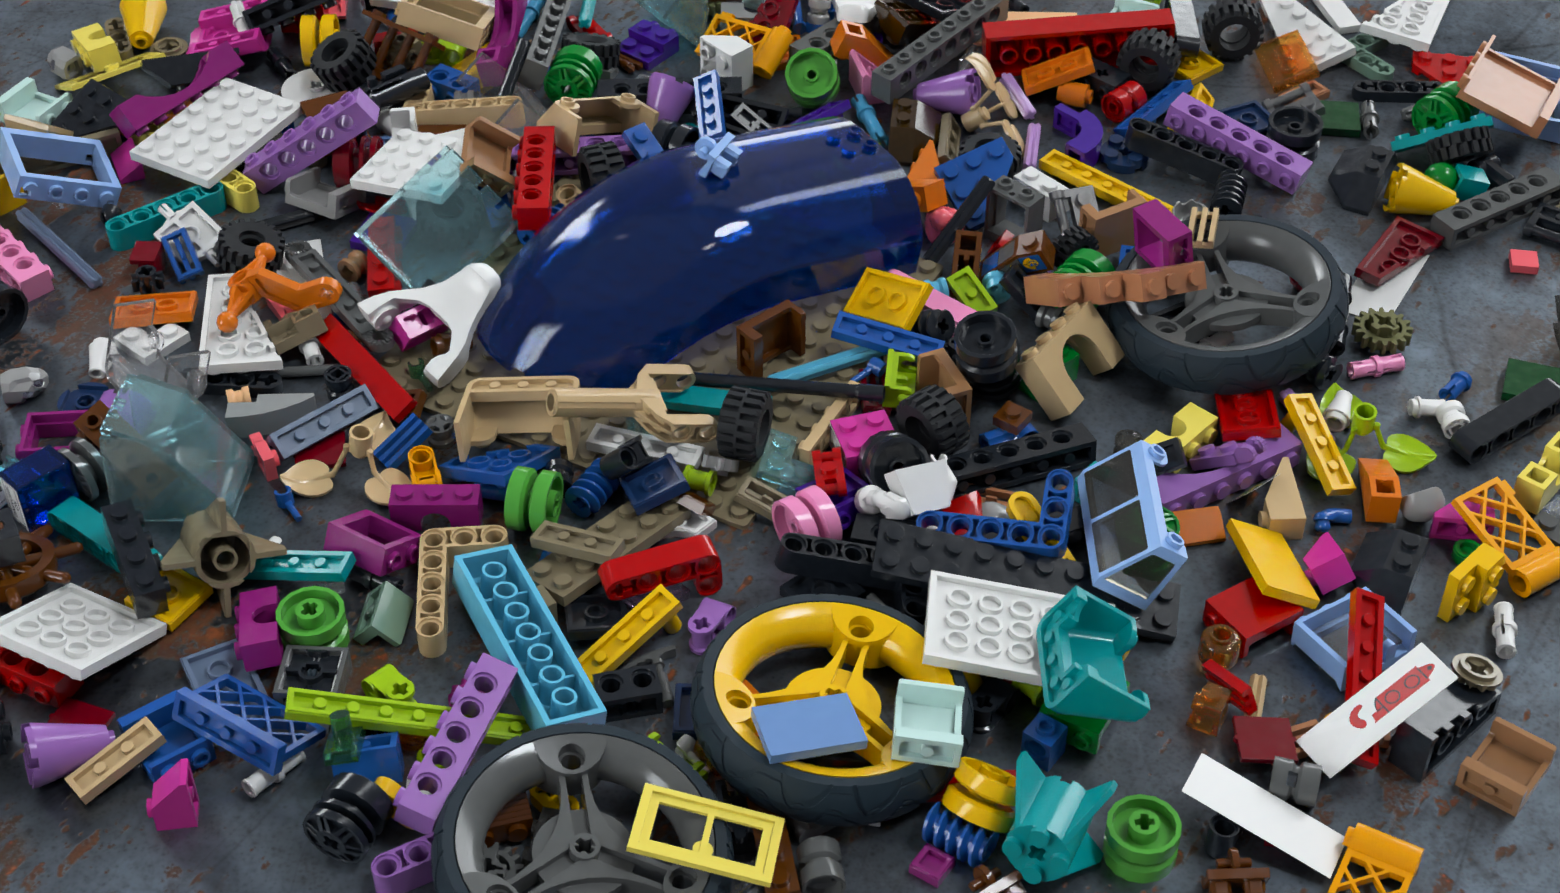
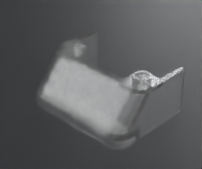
[456,52,547,136]
[105,299,211,427]

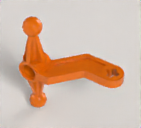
[216,243,343,333]

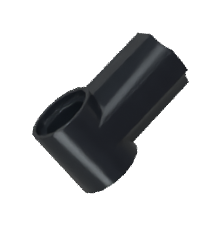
[1467,153,1516,188]
[1204,813,1244,859]

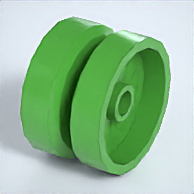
[785,47,840,109]
[504,466,564,533]
[276,586,350,651]
[1102,794,1182,884]

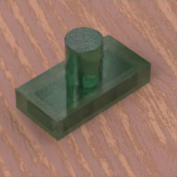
[323,710,367,766]

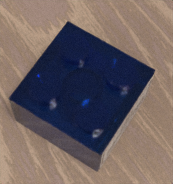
[0,444,80,533]

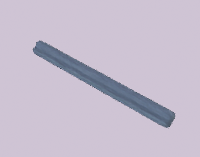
[15,207,103,289]

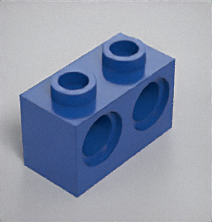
[427,63,480,101]

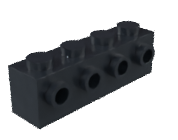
[242,0,337,36]
[101,499,171,619]

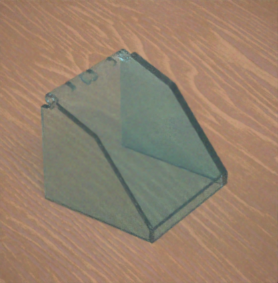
[354,145,518,289]
[99,373,255,522]

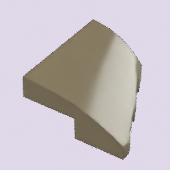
[262,304,328,355]

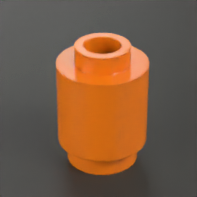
[1056,81,1094,108]

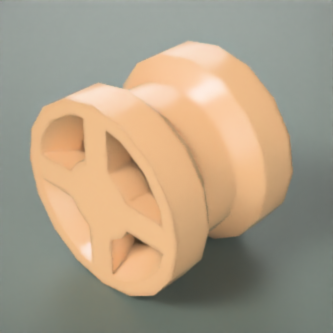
[226,386,252,403]

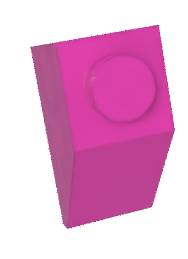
[1429,498,1495,543]
[1303,532,1356,595]
[146,758,200,831]

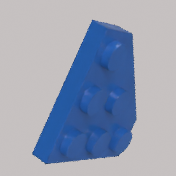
[934,137,1014,231]
[438,444,561,489]

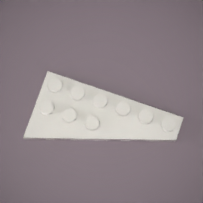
[1359,0,1450,52]

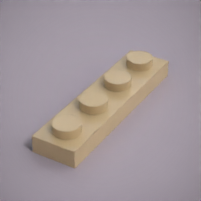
[797,380,860,472]

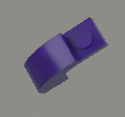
[1053,103,1103,167]

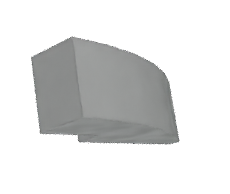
[225,393,317,439]

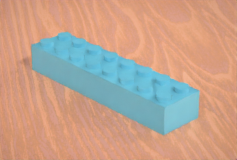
[452,544,607,730]

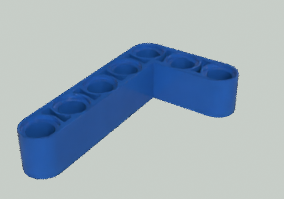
[916,469,1075,558]

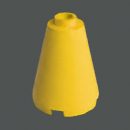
[119,0,167,49]
[1383,163,1459,215]

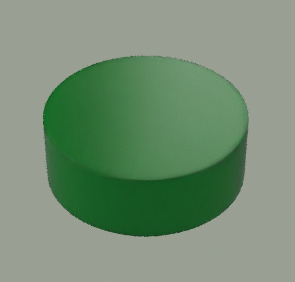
[1451,539,1480,565]

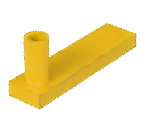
[1280,393,1356,496]
[578,584,683,685]

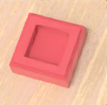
[1508,249,1539,275]

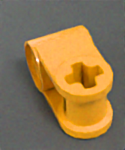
[408,445,443,484]

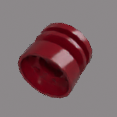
[332,136,384,188]

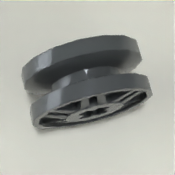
[54,437,114,502]

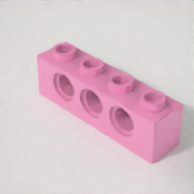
[0,225,54,302]

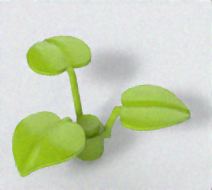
[1306,383,1437,480]

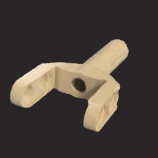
[546,364,718,443]

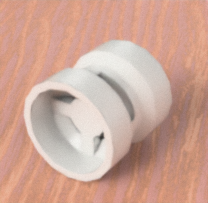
[1435,400,1470,439]

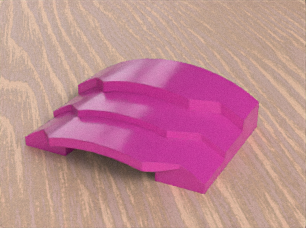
[186,0,272,57]

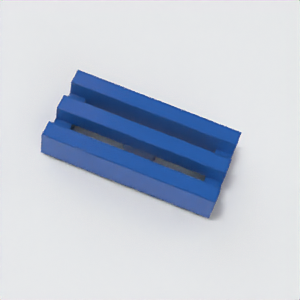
[160,227,205,285]
[373,413,433,469]

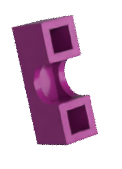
[388,484,484,530]
[234,586,284,672]

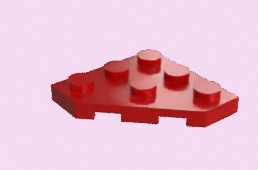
[1411,51,1474,83]

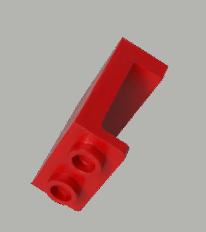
[1202,577,1304,659]

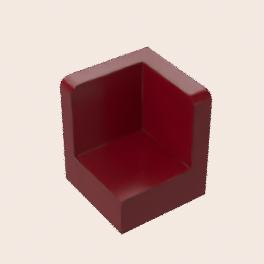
[129,241,167,272]

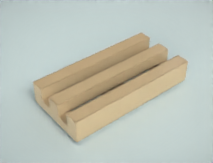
[1188,207,1219,249]

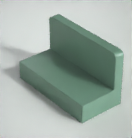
[353,581,414,647]

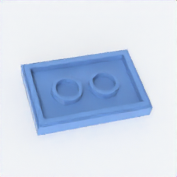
[751,693,868,764]

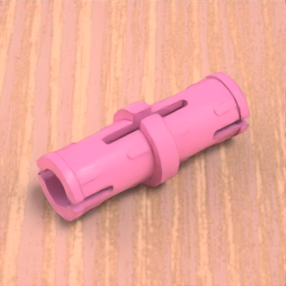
[1346,353,1405,380]

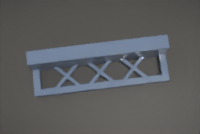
[265,384,380,462]

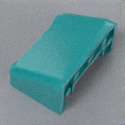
[1036,585,1151,722]

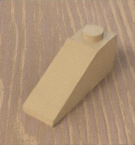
[1258,457,1307,540]

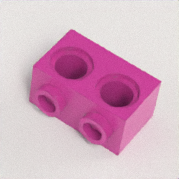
[389,305,449,352]

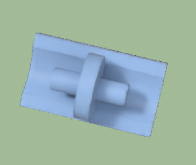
[694,132,743,179]

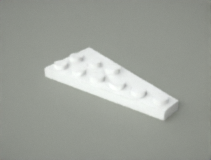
[1259,0,1356,83]
[197,273,283,375]

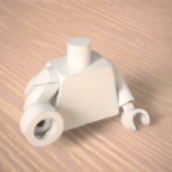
[854,454,957,530]

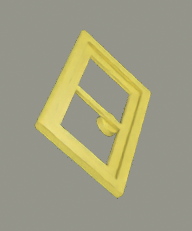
[55,52,166,91]
[626,783,785,888]

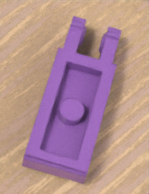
[1189,436,1268,471]

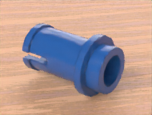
[1438,371,1472,401]

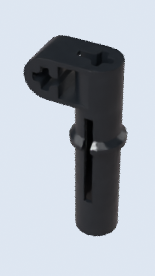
[346,67,430,147]

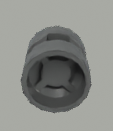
[1268,756,1322,808]
[796,836,846,893]

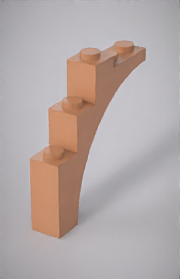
[1023,261,1207,307]

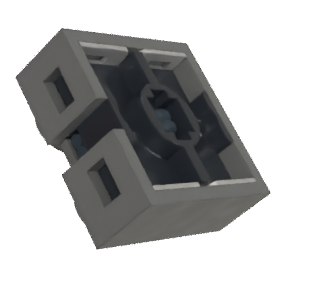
[272,645,352,705]

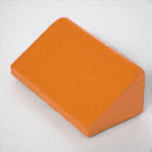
[1173,506,1226,547]

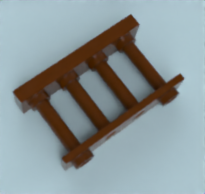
[362,9,446,81]

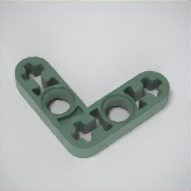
[1341,33,1395,80]

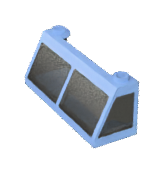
[1077,440,1188,610]

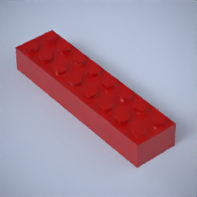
[981,8,1175,77]

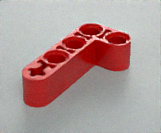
[598,534,723,601]

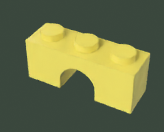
[70,23,123,73]
[1143,402,1218,474]
[1514,431,1560,515]

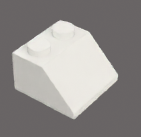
[1013,166,1070,223]

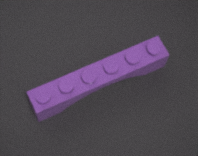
[1139,423,1303,512]

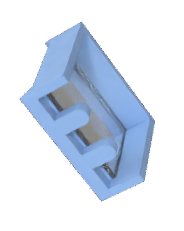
[1291,586,1417,692]

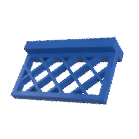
[172,673,327,776]

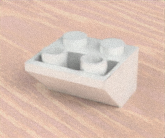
[699,35,753,91]

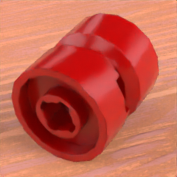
[1101,81,1147,123]

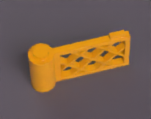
[694,11,794,79]
[1451,476,1560,598]
[1328,822,1424,893]

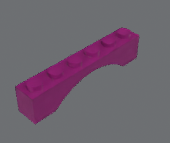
[474,0,528,86]
[109,40,244,139]

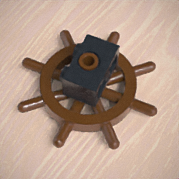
[0,507,83,609]

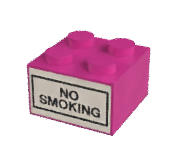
[830,410,894,479]

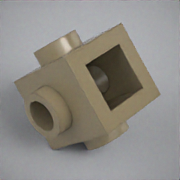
[386,33,422,70]

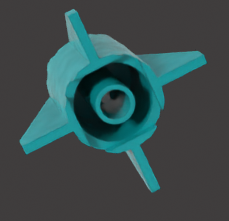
[1002,751,1118,884]

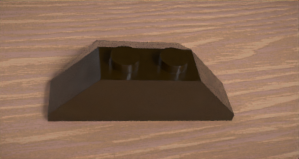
[874,0,937,46]
[888,98,942,167]

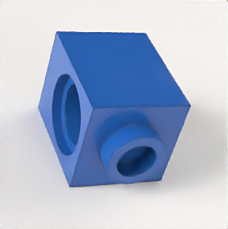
[1020,712,1068,772]

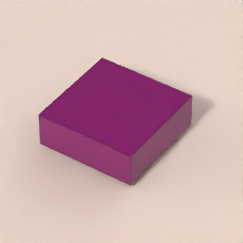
[909,843,956,888]

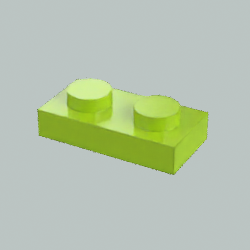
[946,265,998,312]

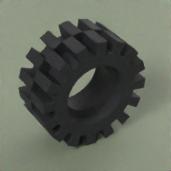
[1053,226,1099,268]

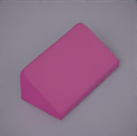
[110,138,146,184]

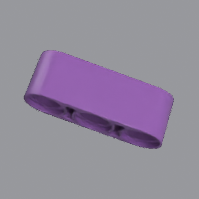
[371,832,434,893]

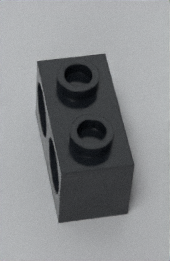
[592,664,663,723]

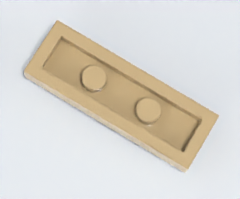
[65,716,167,805]

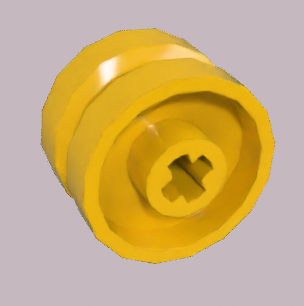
[300,14,340,67]
[942,757,1016,833]

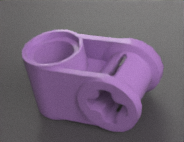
[688,597,736,656]

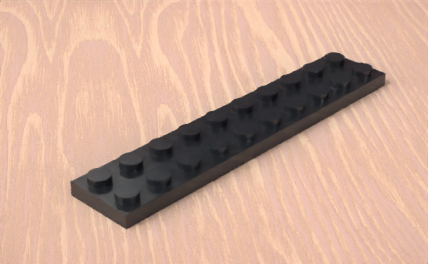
[870,519,1181,643]

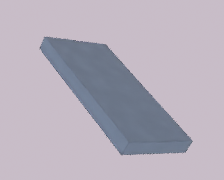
[180,639,280,752]

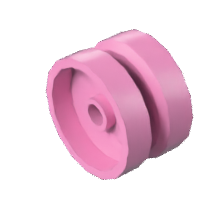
[772,485,842,542]

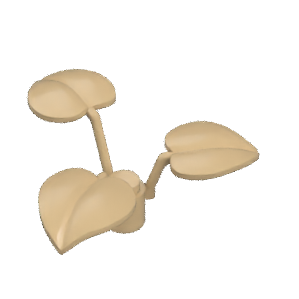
[961,53,1025,160]
[280,410,411,506]

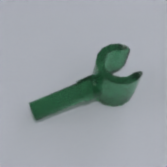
[407,358,433,392]

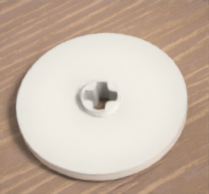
[281,68,354,103]

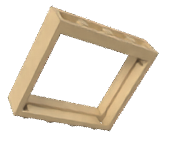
[394,0,495,51]

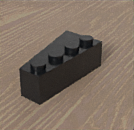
[1388,679,1502,783]

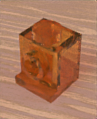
[1186,681,1232,737]

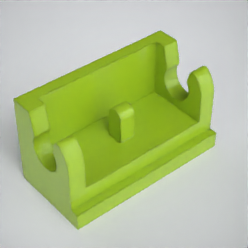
[882,349,917,408]

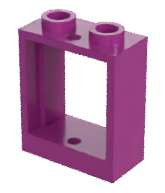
[1133,199,1193,268]
[15,410,87,472]
[323,509,421,577]

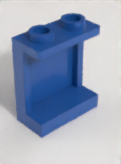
[117,690,217,783]

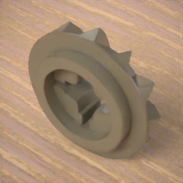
[150,37,188,57]
[1450,653,1503,692]

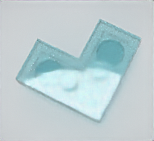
[755,428,815,490]

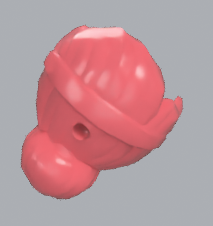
[925,206,964,244]

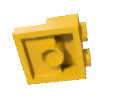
[1437,542,1505,623]

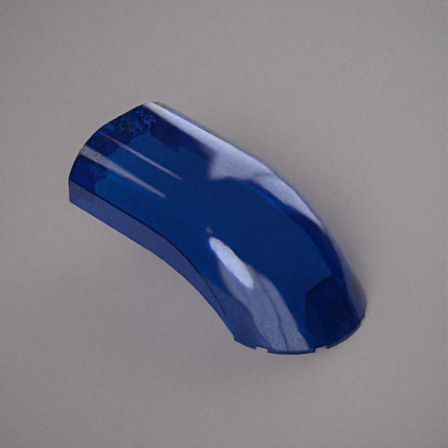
[476,116,923,388]

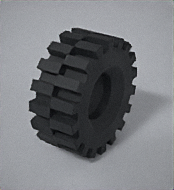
[561,32,621,69]
[1425,126,1494,165]
[216,218,285,273]

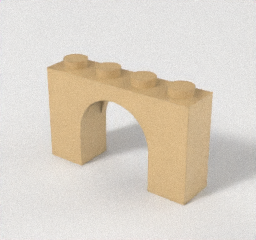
[1015,301,1125,421]

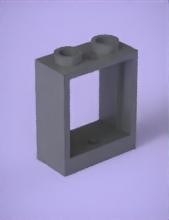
[984,175,1045,241]

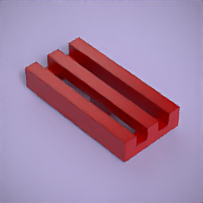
[1202,659,1258,716]

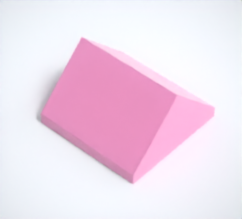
[849,48,885,105]

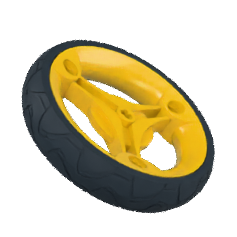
[690,594,974,827]

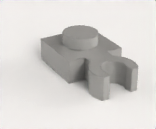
[702,454,740,477]

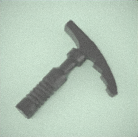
[622,645,676,708]

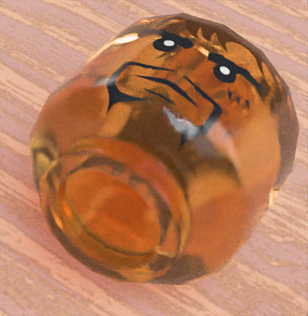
[1198,624,1241,670]

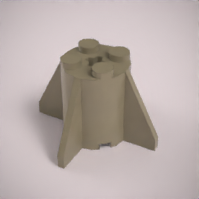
[160,497,287,618]

